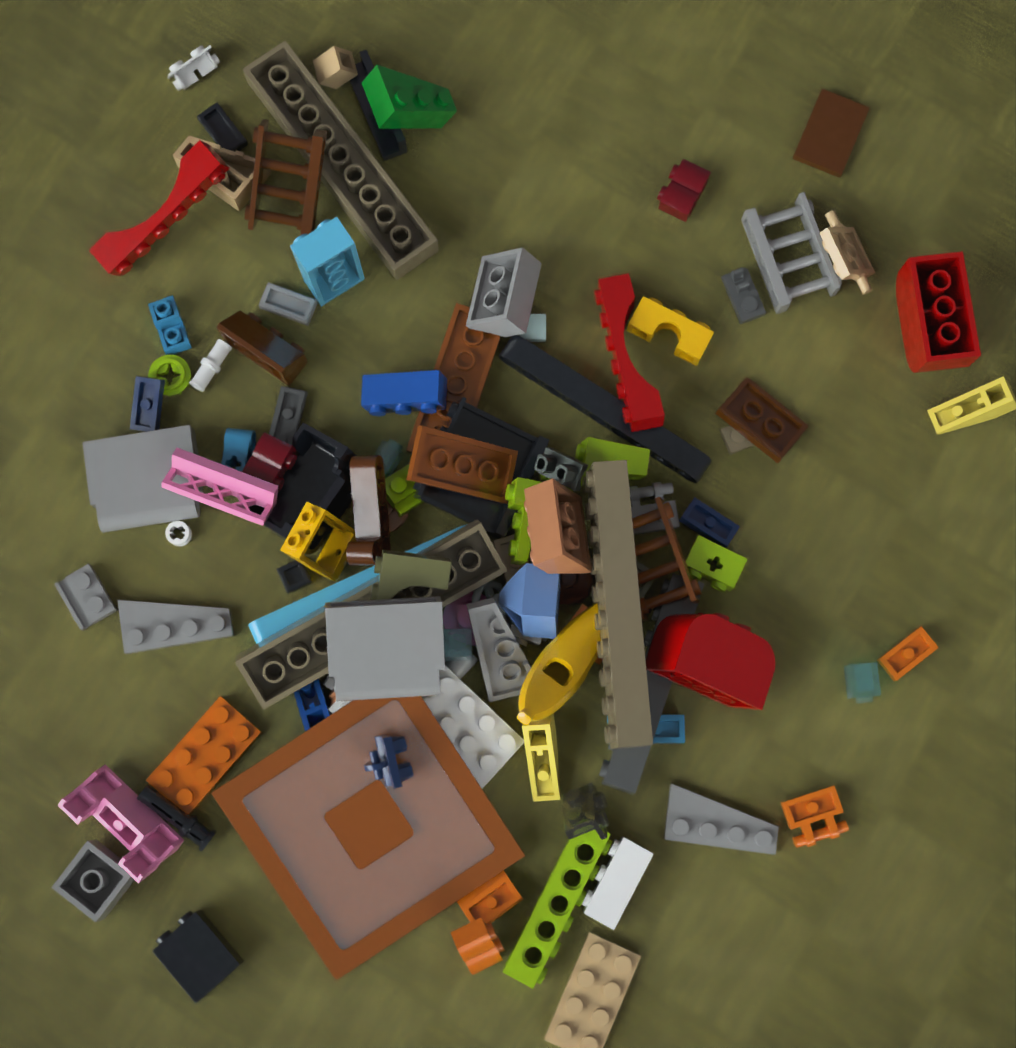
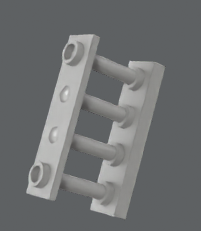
[741,192,842,314]

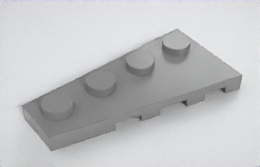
[466,597,531,702]
[118,600,234,654]
[664,784,778,855]

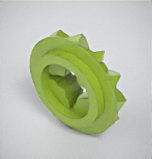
[148,355,192,397]

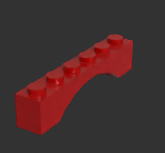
[89,140,230,276]
[594,273,665,432]

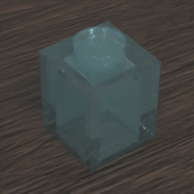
[443,628,473,661]
[844,662,881,703]

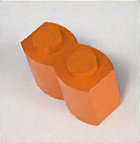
[450,917,505,975]

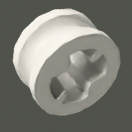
[165,521,192,547]

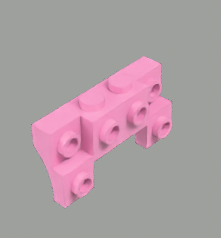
[58,764,184,883]

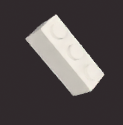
[581,837,653,930]

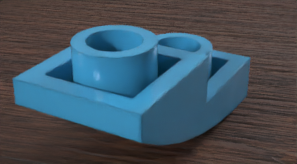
[148,295,192,355]

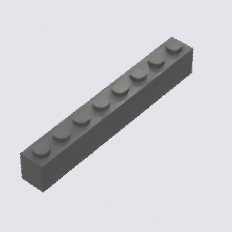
[599,573,704,795]

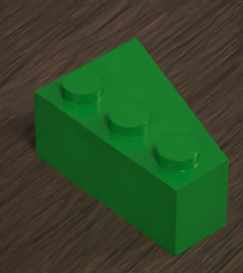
[362,65,457,129]

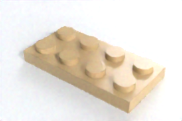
[544,932,641,1048]

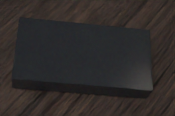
[196,102,248,152]

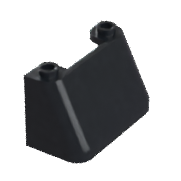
[248,423,357,555]

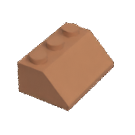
[524,478,592,574]

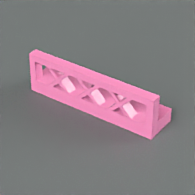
[162,447,278,526]

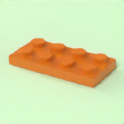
[146,696,263,816]

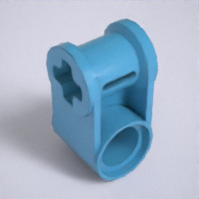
[221,428,256,472]

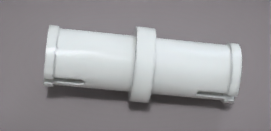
[189,339,232,392]

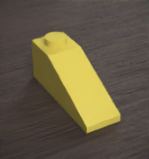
[927,376,1016,435]
[522,714,561,802]

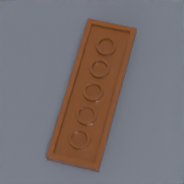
[406,303,501,454]

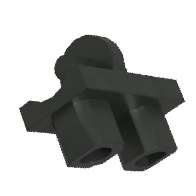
[534,447,588,491]

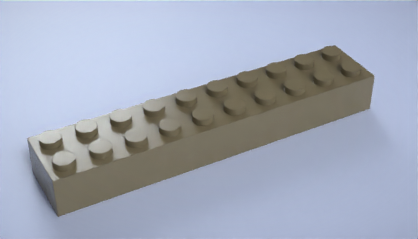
[243,41,439,280]
[582,460,653,749]
[235,519,508,710]

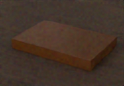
[792,89,870,178]
[715,377,809,464]

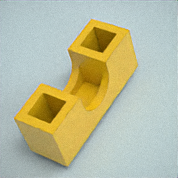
[627,296,714,366]

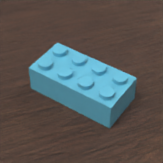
[290,217,365,307]

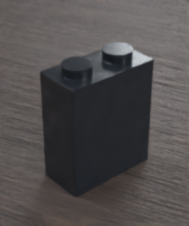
[152,910,244,1004]

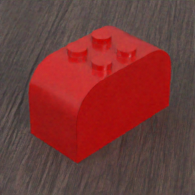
[896,251,981,373]
[646,613,775,710]

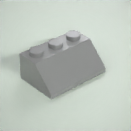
[466,247,542,337]

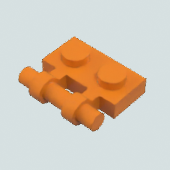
[780,785,849,848]

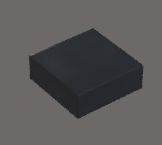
[276,560,313,594]

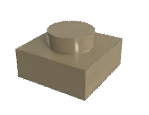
[720,426,754,455]

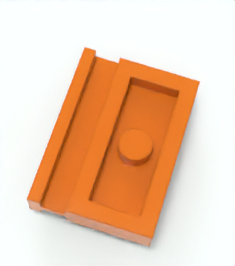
[457,870,524,923]

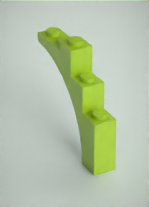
[505,437,650,566]

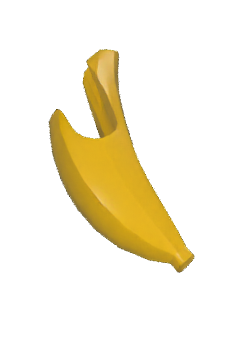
[517,602,601,726]

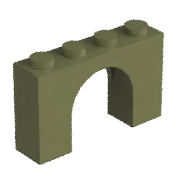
[370,549,452,600]

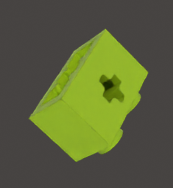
[685,535,748,592]

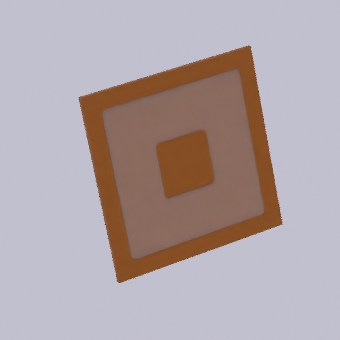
[211,696,525,981]

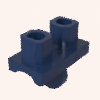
[364,734,414,789]

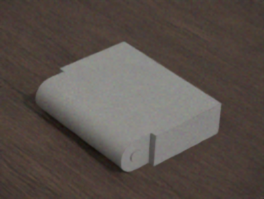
[83,425,203,533]
[325,596,445,701]

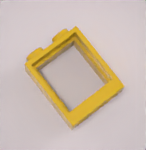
[280,502,355,582]

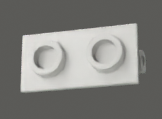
[167,45,220,91]

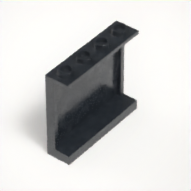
[413,397,549,539]

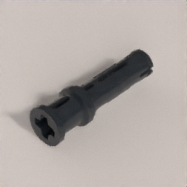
[137,784,217,852]

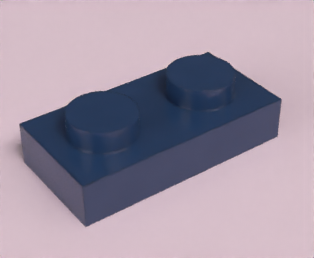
[130,376,165,432]
[679,497,740,548]

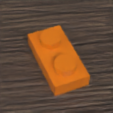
[877,626,939,682]

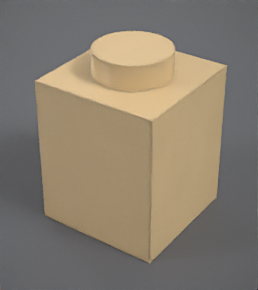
[313,46,358,89]

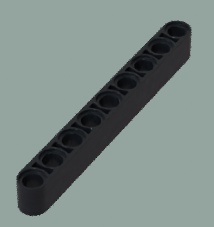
[498,335,712,484]

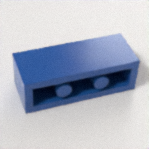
[361,370,447,417]

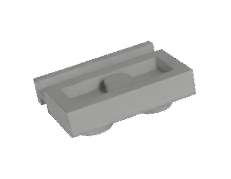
[54,563,118,631]

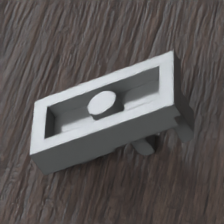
[721,267,766,325]

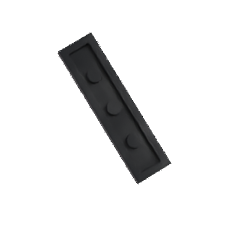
[349,49,408,161]

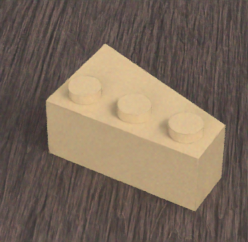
[173,135,272,212]

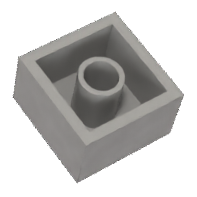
[51,839,134,922]

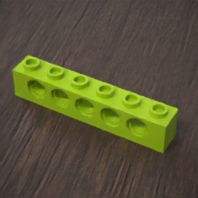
[503,817,613,989]

